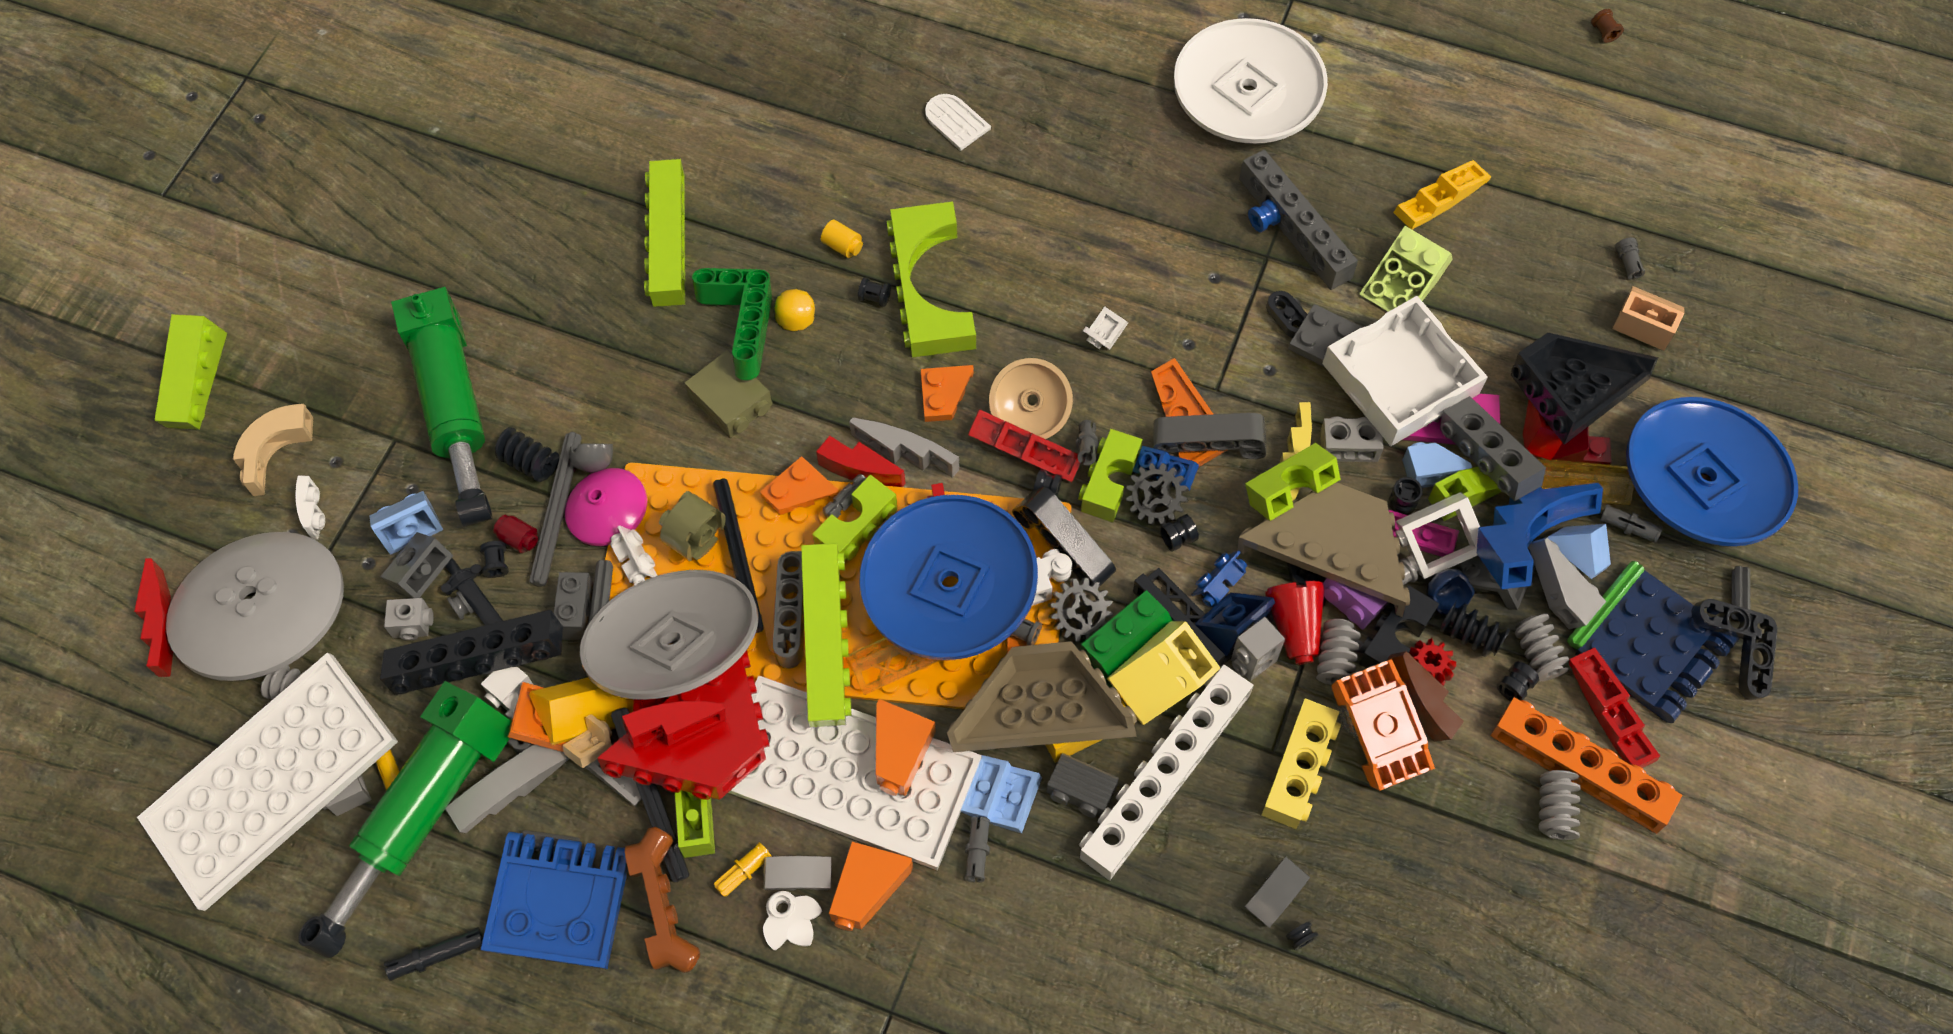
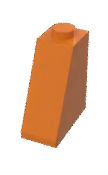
[876,699,936,796]
[829,842,913,931]

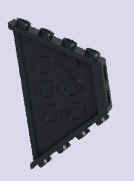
[1511,333,1659,445]

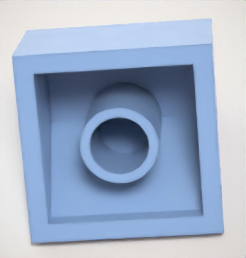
[369,491,443,555]

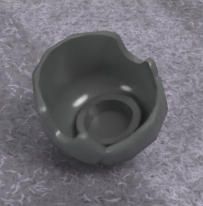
[569,443,613,473]

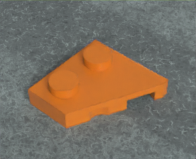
[921,365,974,422]
[760,456,839,515]

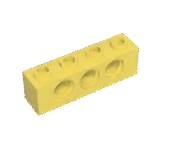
[1261,698,1341,829]

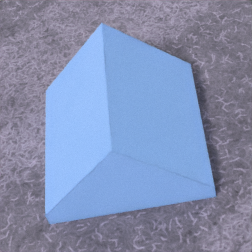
[1547,524,1611,579]

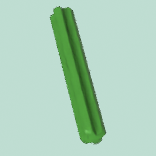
[1567,561,1644,650]

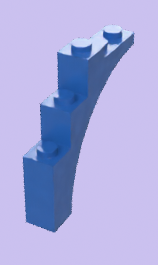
[1476,483,1603,589]

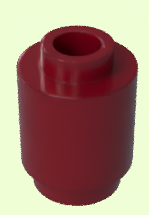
[493,514,538,553]

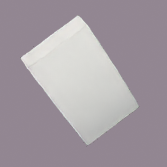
[296,476,325,540]

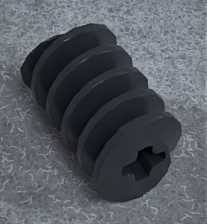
[495,427,560,482]
[1440,600,1510,657]

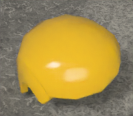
[774,289,815,331]

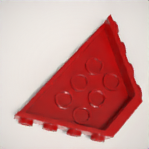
[597,650,770,800]

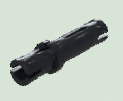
[384,927,483,981]

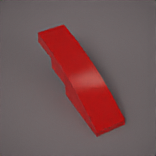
[967,409,1080,482]
[134,558,174,677]
[1568,648,1660,768]

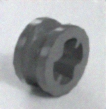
[447,591,474,620]

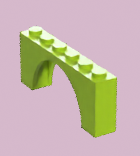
[886,201,976,358]

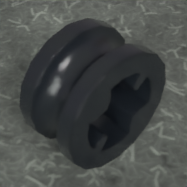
[1286,921,1319,950]

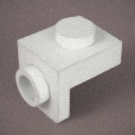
[1083,307,1128,350]

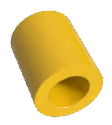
[821,219,863,258]

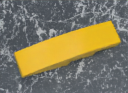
[1393,160,1491,230]

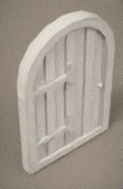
[925,94,991,151]

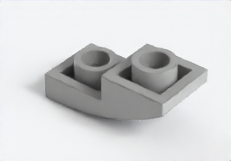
[763,856,831,891]

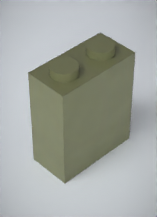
[685,350,773,438]

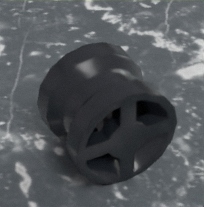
[1033,469,1063,497]

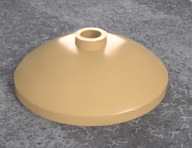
[989,358,1073,439]

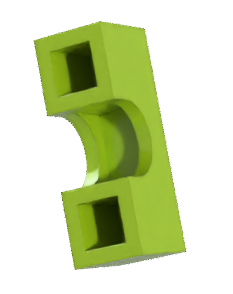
[1078,429,1143,523]
[1245,443,1341,521]
[812,475,898,561]

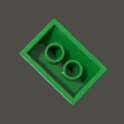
[1081,590,1173,697]

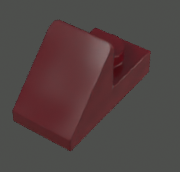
[1551,427,1612,468]

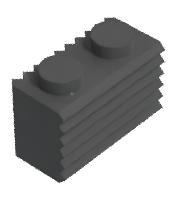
[1047,753,1119,818]

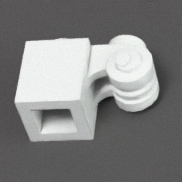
[1032,549,1072,606]
[481,667,533,721]

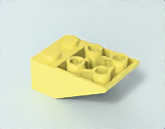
[1107,621,1220,725]

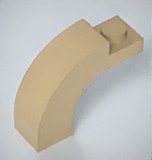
[233,404,313,496]

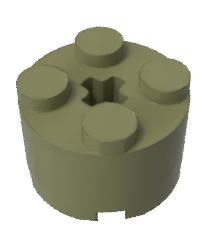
[659,491,726,561]

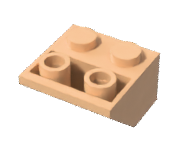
[1612,286,1684,351]

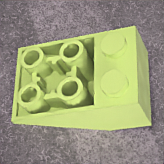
[1360,226,1453,312]

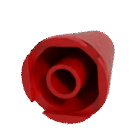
[1265,581,1324,665]

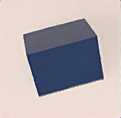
[1195,592,1275,657]

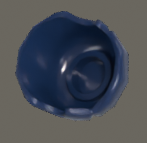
[1427,569,1475,615]

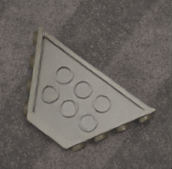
[1237,482,1410,617]
[947,641,1137,752]

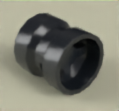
[1389,477,1423,515]
[1160,514,1199,552]
[1497,661,1539,701]

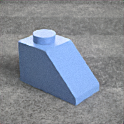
[1402,442,1472,488]

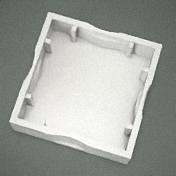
[1322,296,1488,446]

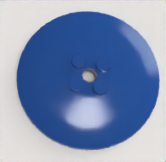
[1626,397,1798,546]
[860,495,1038,660]

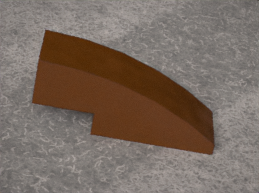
[1387,651,1464,742]

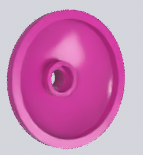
[565,468,647,546]

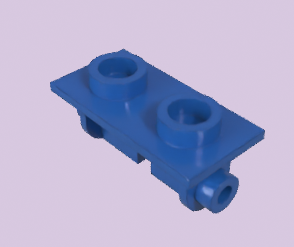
[1191,551,1247,607]

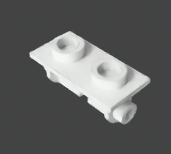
[610,525,658,585]

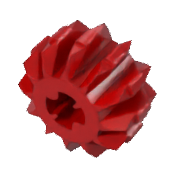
[1409,638,1456,686]

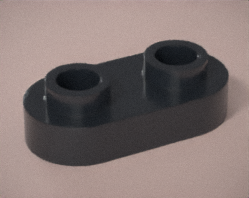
[1266,291,1308,338]

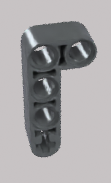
[1153,413,1266,459]
[773,551,804,669]

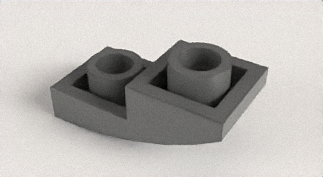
[1245,856,1310,928]

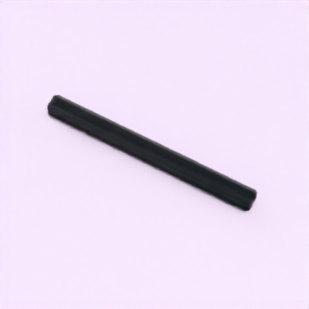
[713,478,764,634]
[611,708,689,882]

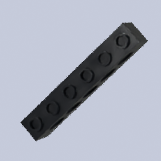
[380,609,563,695]

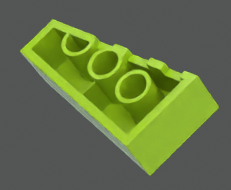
[155,314,227,430]

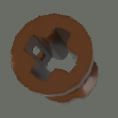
[1591,9,1624,43]

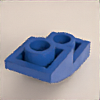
[1133,446,1199,491]

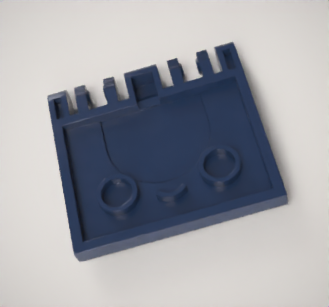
[1575,570,1740,723]

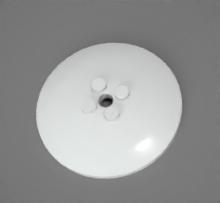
[1174,18,1328,143]

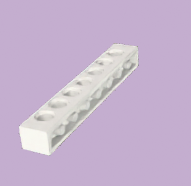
[1079,665,1254,881]

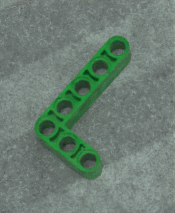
[692,268,772,380]

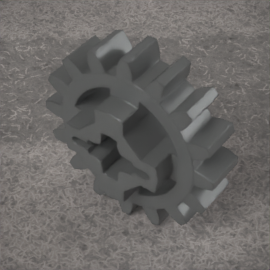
[1126,463,1189,525]
[1048,578,1113,642]

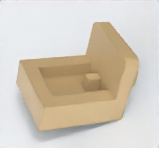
[563,714,612,768]

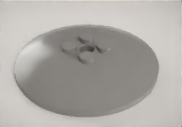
[166,532,344,681]
[580,570,758,700]

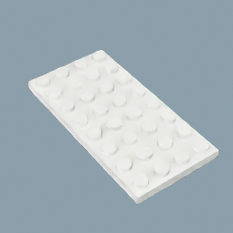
[137,652,398,911]
[728,676,982,871]

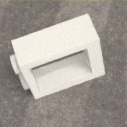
[1395,493,1480,579]

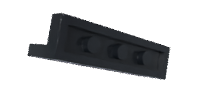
[1133,568,1233,668]

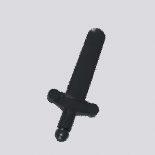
[441,558,503,625]

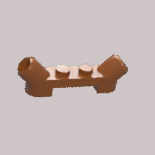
[625,826,701,973]

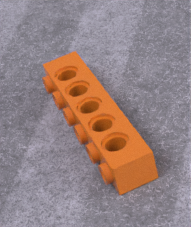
[1490,697,1682,834]

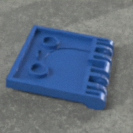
[481,832,628,969]

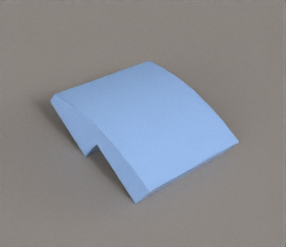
[961,755,1042,833]

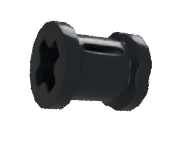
[858,277,891,307]
[480,541,509,578]

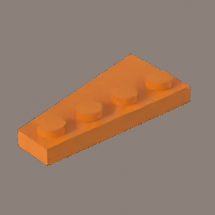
[1151,358,1227,467]

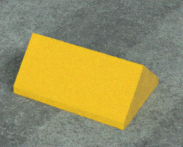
[529,677,634,745]

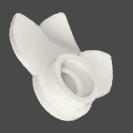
[763,891,822,950]

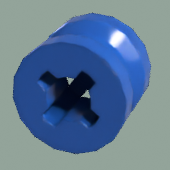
[1248,199,1281,232]

